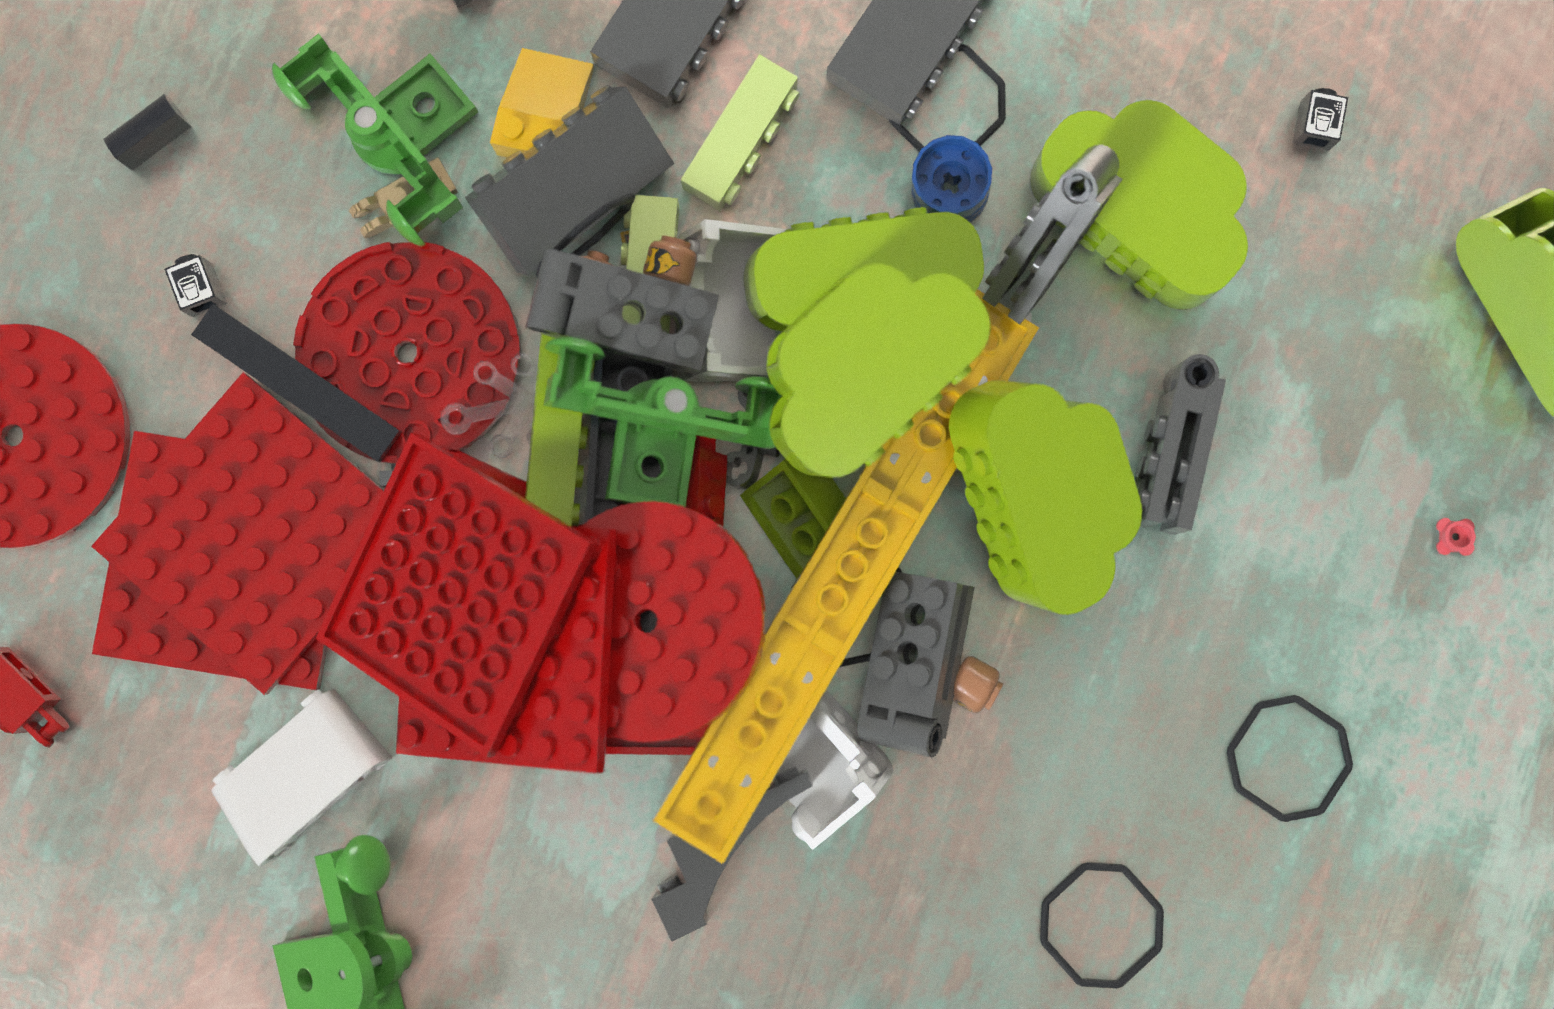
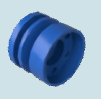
[911,135,992,223]

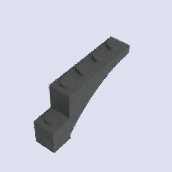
[651,767,813,942]

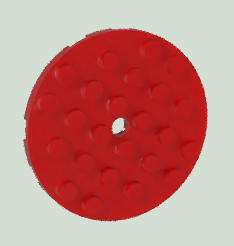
[293,242,521,464]
[0,324,131,549]
[579,501,766,742]

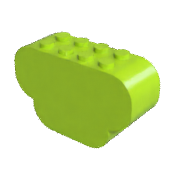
[1030,100,1248,310]
[1456,188,1554,417]
[743,207,984,331]
[766,264,990,477]
[949,380,1142,615]

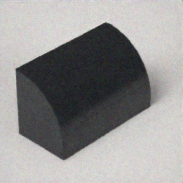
[104,94,192,171]

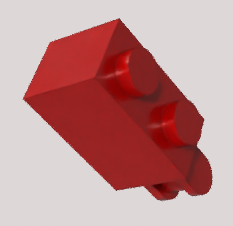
[685,435,727,528]
[0,647,69,748]

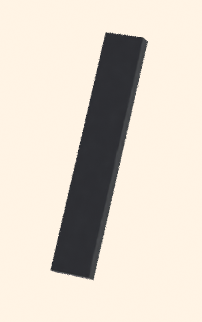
[191,304,402,463]

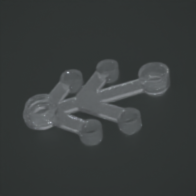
[440,353,538,458]

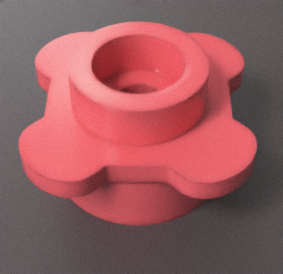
[1436,518,1476,556]

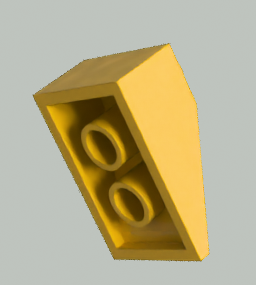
[490,48,594,157]

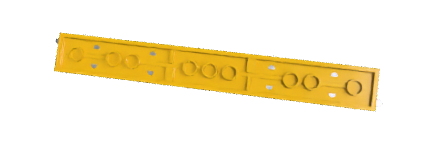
[652,289,1039,863]

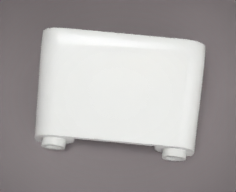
[675,219,787,382]
[211,689,393,867]
[772,690,893,849]

